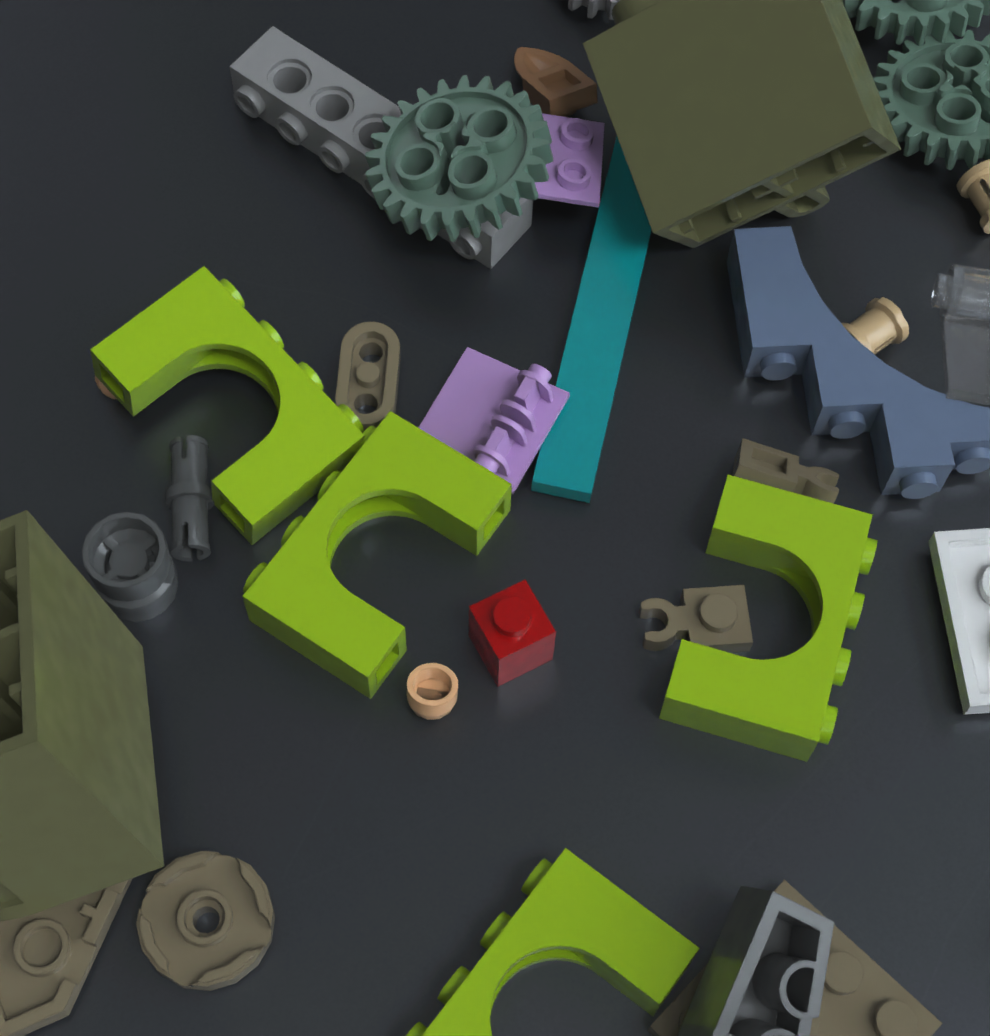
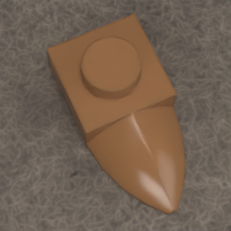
[514,47,598,117]

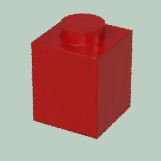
[468,579,556,687]

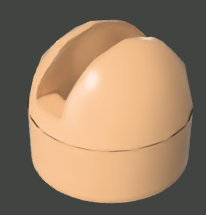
[406,663,458,720]

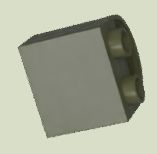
[583,0,901,248]
[0,510,164,921]

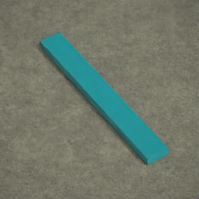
[531,136,652,503]

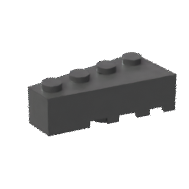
[677,885,834,1036]

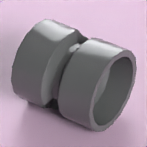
[82,512,179,622]

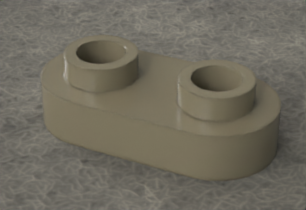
[335,322,401,433]

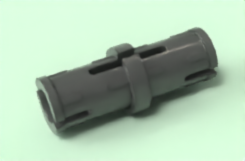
[165,435,214,561]

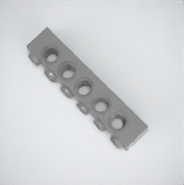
[229,26,533,269]

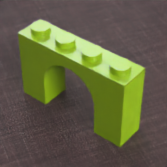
[90,266,365,545]
[242,411,512,699]
[659,475,877,762]
[406,848,700,1036]

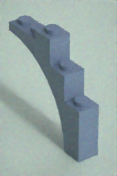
[727,226,990,499]

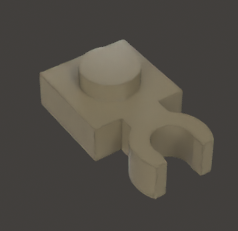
[732,438,839,504]
[639,585,753,653]

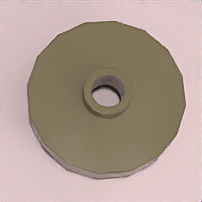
[136,851,275,991]

